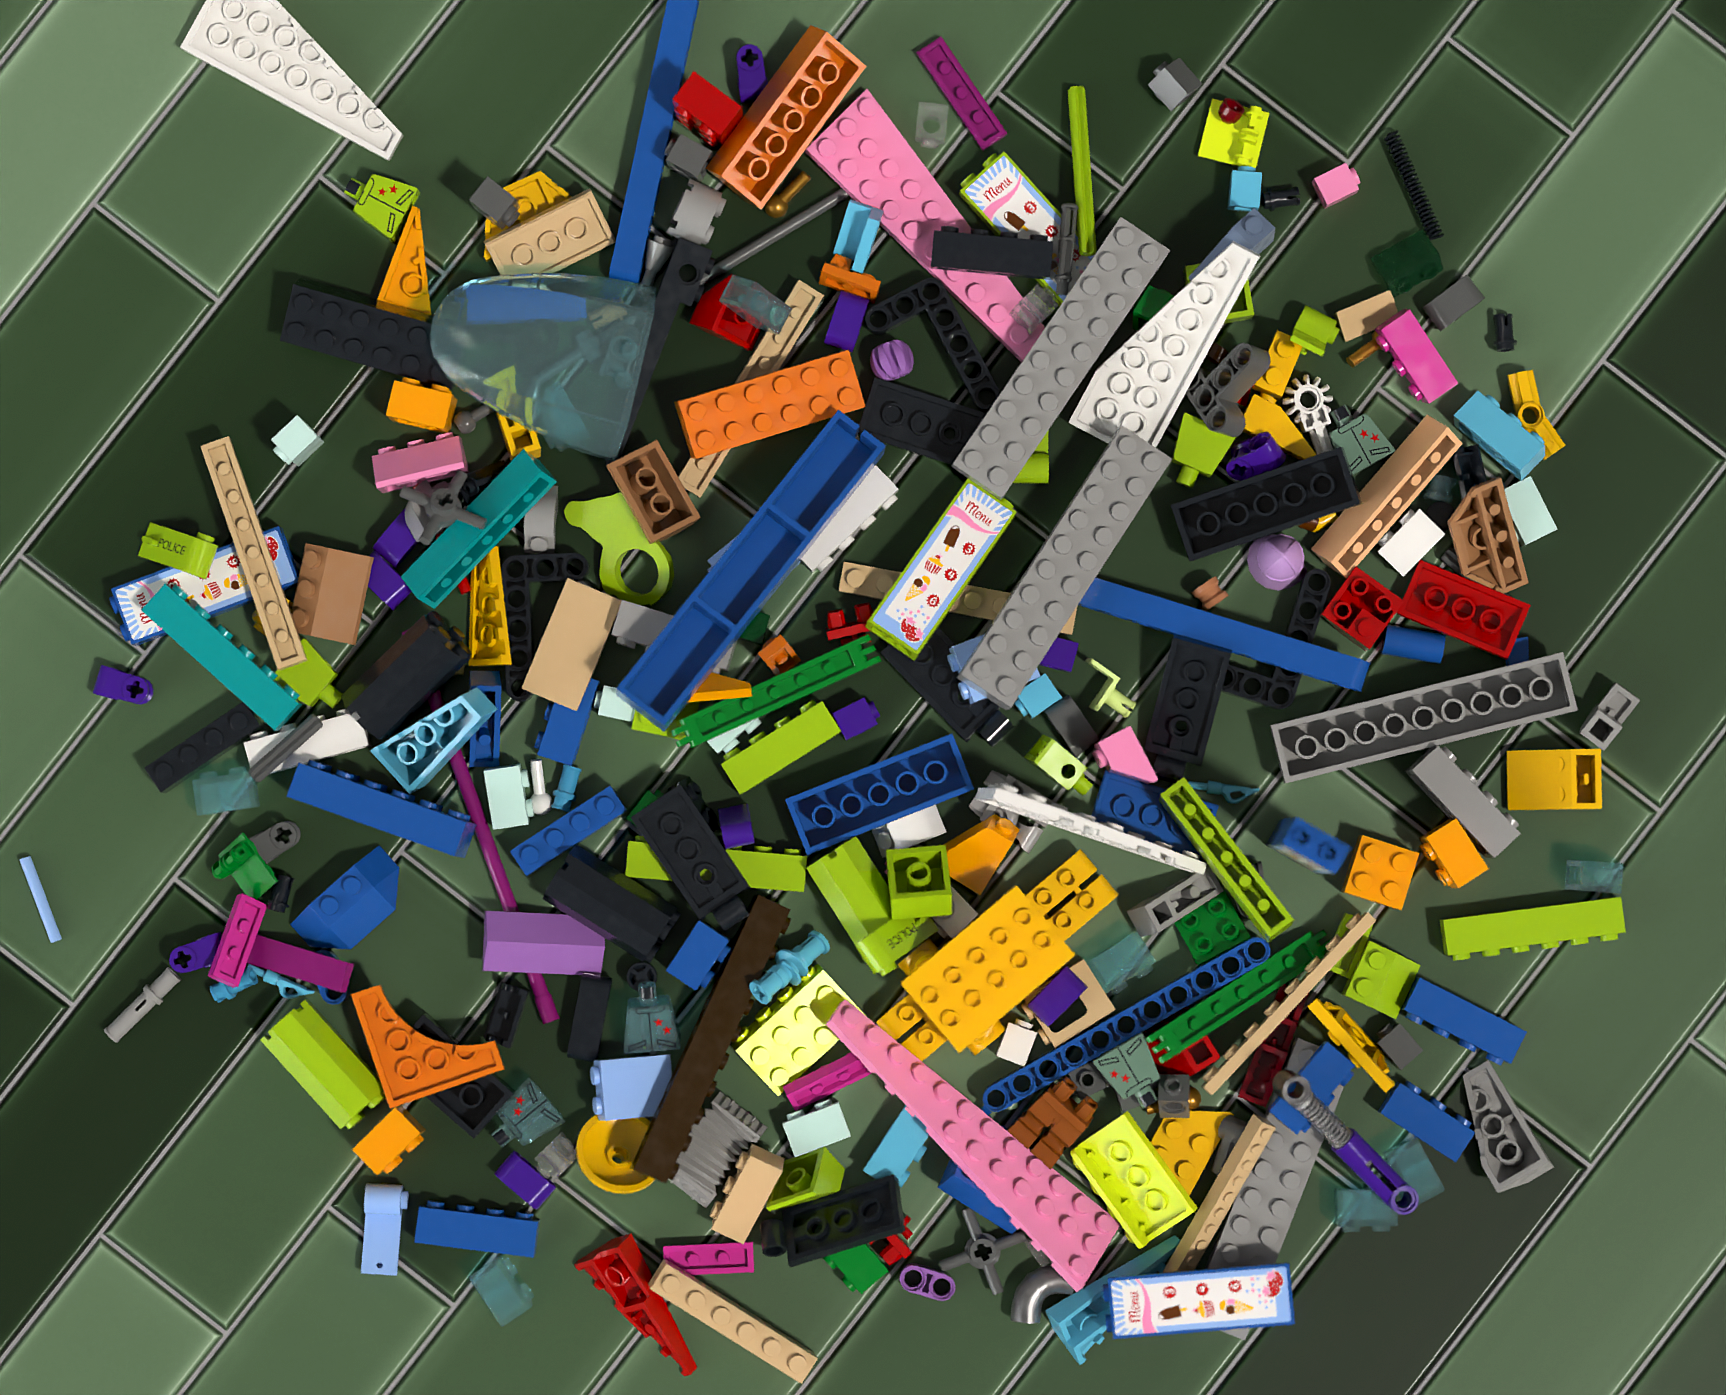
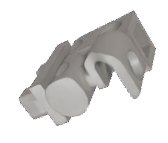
[968,770,1059,854]

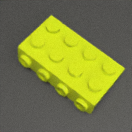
[731,964,866,1096]
[1070,1111,1198,1249]

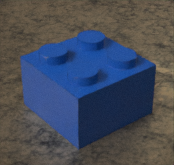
[666,920,731,990]

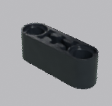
[567,972,613,1062]

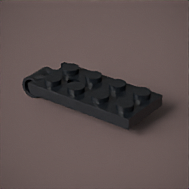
[858,377,987,465]
[880,627,1014,747]
[1144,634,1233,784]
[631,783,751,931]
[760,1174,905,1267]

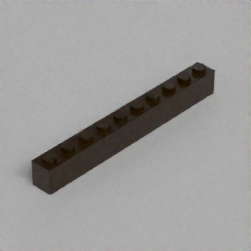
[630,895,791,1184]

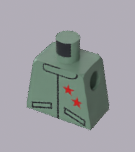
[1328,404,1395,475]
[1092,1032,1160,1109]

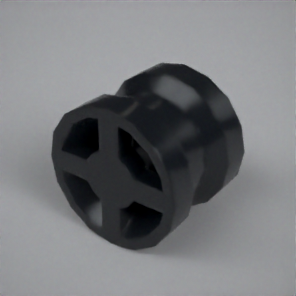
[627,962,657,992]

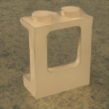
[1021,959,1116,1048]

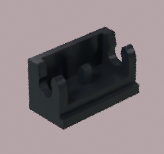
[483,982,530,1048]

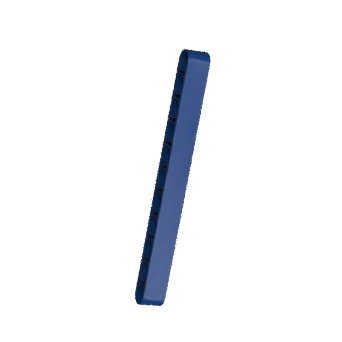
[609,0,700,285]
[1078,577,1370,692]
[983,936,1270,1112]

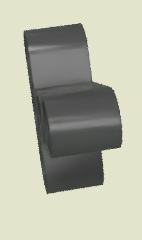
[1186,343,1271,437]

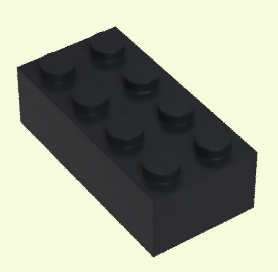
[412,1013,516,1139]

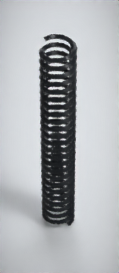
[1384,130,1444,240]

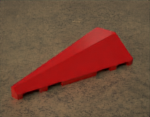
[574,1234,697,1376]

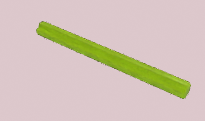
[1068,86,1097,256]

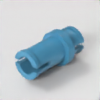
[551,764,582,812]
[210,967,258,1003]

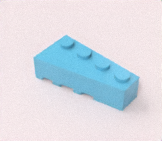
[370,687,497,794]

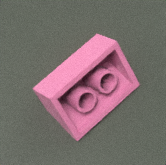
[372,432,469,493]
[1092,726,1158,784]

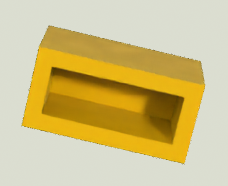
[1252,330,1302,400]

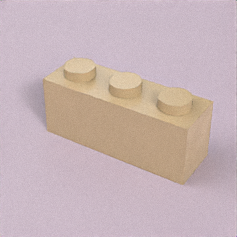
[709,1144,784,1244]

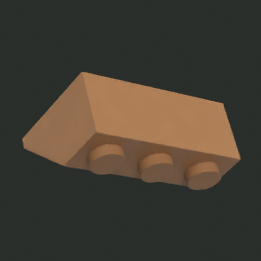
[606,440,701,544]
[291,543,374,645]

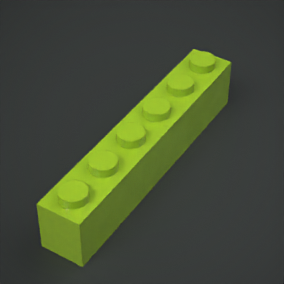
[1159,777,1294,942]
[625,836,807,892]
[1440,897,1626,961]

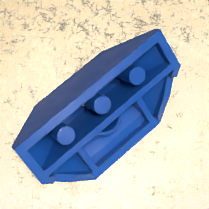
[290,845,400,949]

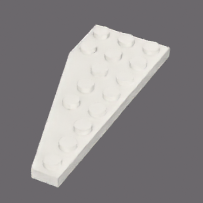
[180,0,403,161]
[1068,241,1260,448]
[975,784,1207,875]

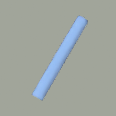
[19,856,62,943]

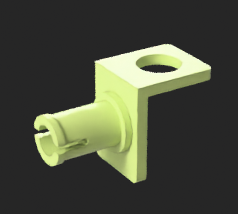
[1085,658,1136,718]

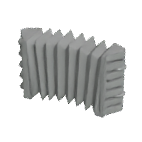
[668,1091,768,1208]

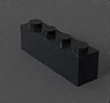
[931,226,1053,280]
[144,702,265,793]

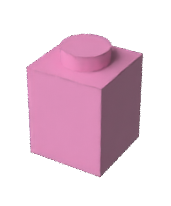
[1311,163,1361,209]

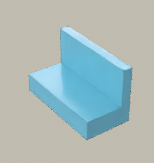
[833,199,884,274]

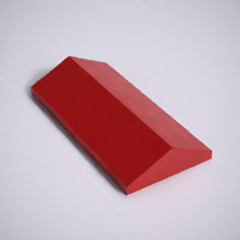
[1397,560,1531,660]

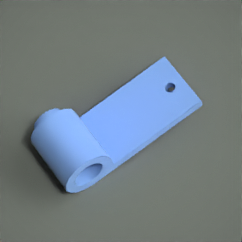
[361,1183,409,1276]

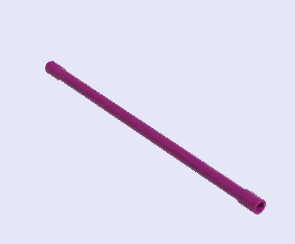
[402,629,560,1024]

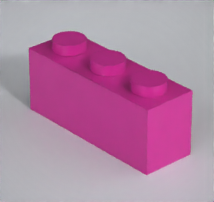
[1375,309,1458,404]

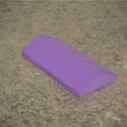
[482,911,605,976]

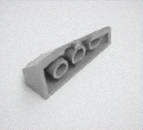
[1463,1060,1554,1193]

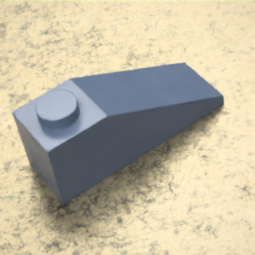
[1189,208,1275,281]

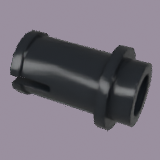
[1261,186,1300,212]
[1493,313,1517,352]
[266,874,294,913]

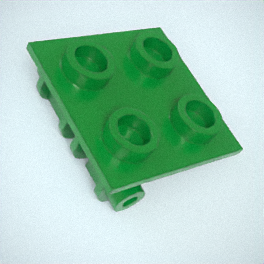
[212,832,278,900]
[1174,890,1251,966]

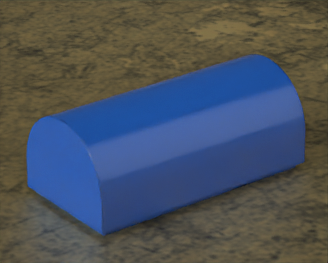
[1381,625,1445,664]

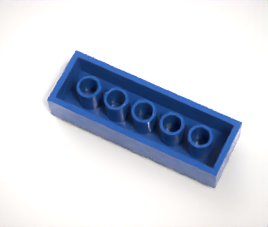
[785,734,974,855]
[287,759,477,858]

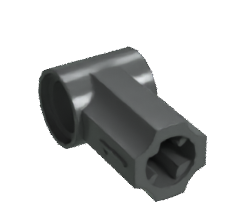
[1211,1115,1248,1175]

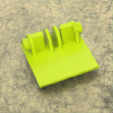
[1198,99,1269,168]

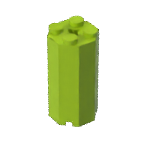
[806,836,924,958]
[261,999,386,1129]

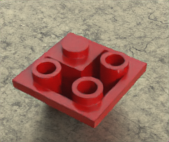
[1321,566,1404,652]
[1143,1006,1221,1077]

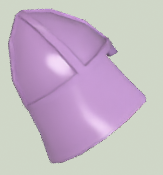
[1247,534,1307,591]

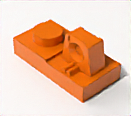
[819,254,881,304]
[758,634,801,676]

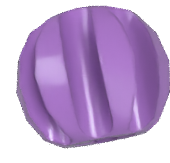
[870,340,914,381]

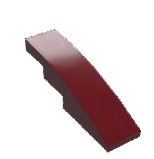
[1238,983,1309,1107]

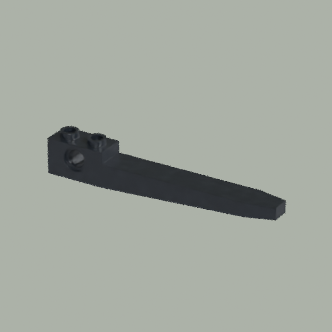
[604,238,716,465]

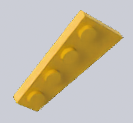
[468,546,512,666]

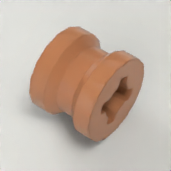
[1191,576,1229,611]

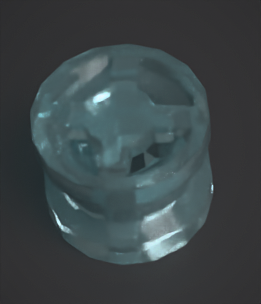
[1423,475,1457,503]

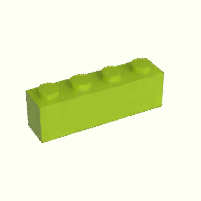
[721,700,841,795]

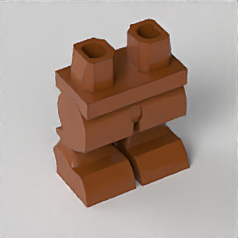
[1008,1077,1098,1170]

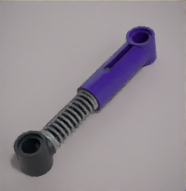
[1272,1069,1419,1215]

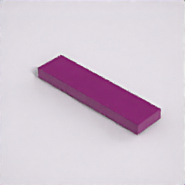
[916,36,1007,151]
[247,934,354,993]

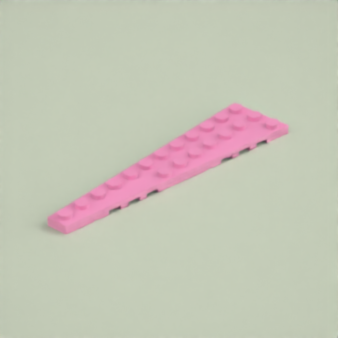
[805,89,1045,363]
[826,999,1121,1292]

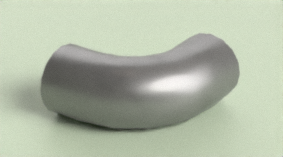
[1010,1265,1073,1323]

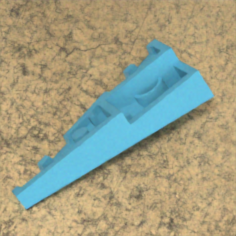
[1045,1235,1181,1365]

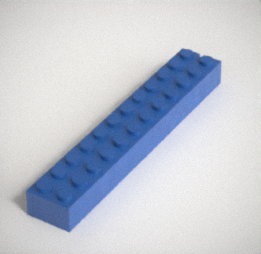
[616,410,886,732]

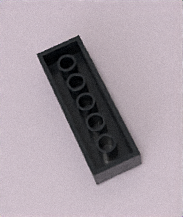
[280,278,472,390]
[1171,447,1363,562]

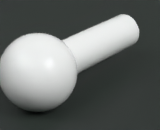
[530,759,553,815]

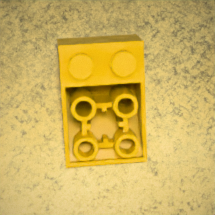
[1506,749,1602,810]

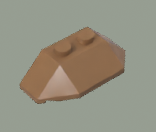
[1447,476,1529,594]

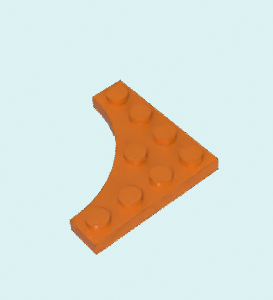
[351,984,505,1109]

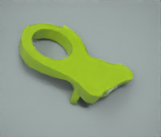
[564,492,674,605]

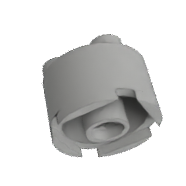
[666,178,727,245]

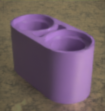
[900,1263,955,1301]

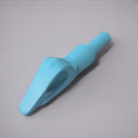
[1188,780,1260,804]
[248,964,315,999]

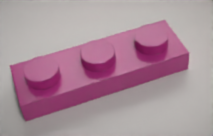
[208,893,268,988]
[783,1052,872,1111]
[663,1241,754,1275]

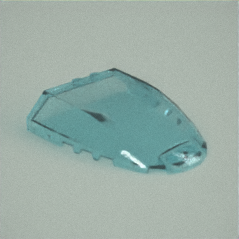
[430,273,656,461]

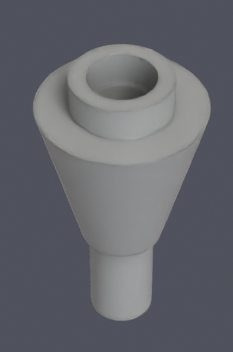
[640,234,674,291]

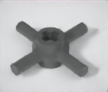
[400,471,487,545]
[939,1208,1027,1295]

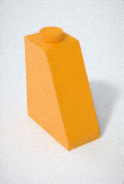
[943,814,1020,895]

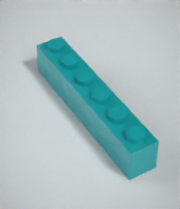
[401,449,557,609]
[141,584,302,731]

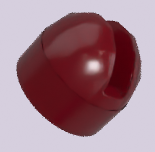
[1218,98,1245,124]

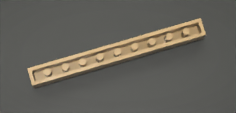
[1162,1114,1276,1273]

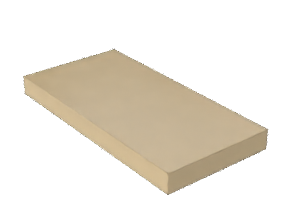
[484,188,616,284]
[522,578,622,711]

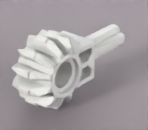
[1282,375,1333,455]

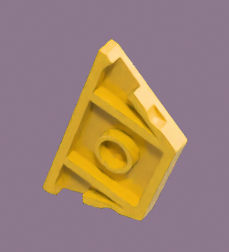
[484,171,572,262]
[1307,998,1395,1093]
[1150,1110,1234,1196]

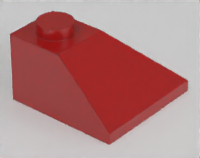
[690,274,775,351]

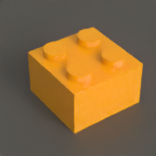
[386,377,458,433]
[1419,818,1489,888]
[1341,835,1419,910]
[352,1105,426,1175]

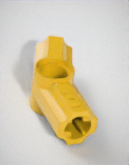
[1507,370,1566,461]

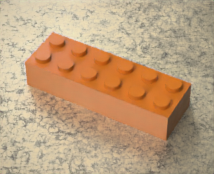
[705,25,866,210]
[674,350,866,459]

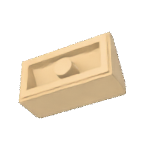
[1334,290,1398,342]

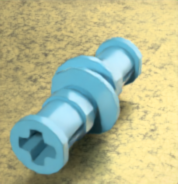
[749,930,830,1004]

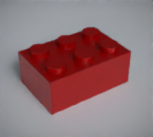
[672,71,743,149]

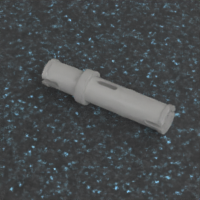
[104,967,181,1043]

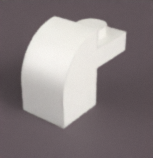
[872,805,946,858]

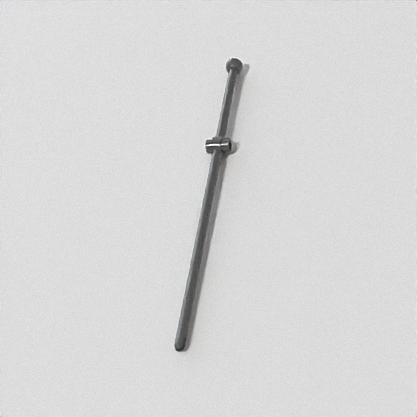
[453,188,850,434]

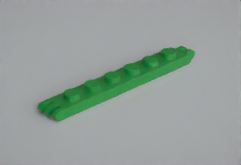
[671,634,881,748]
[1145,929,1330,1064]

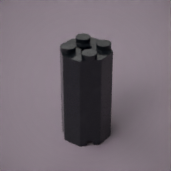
[341,610,472,739]
[542,845,681,963]

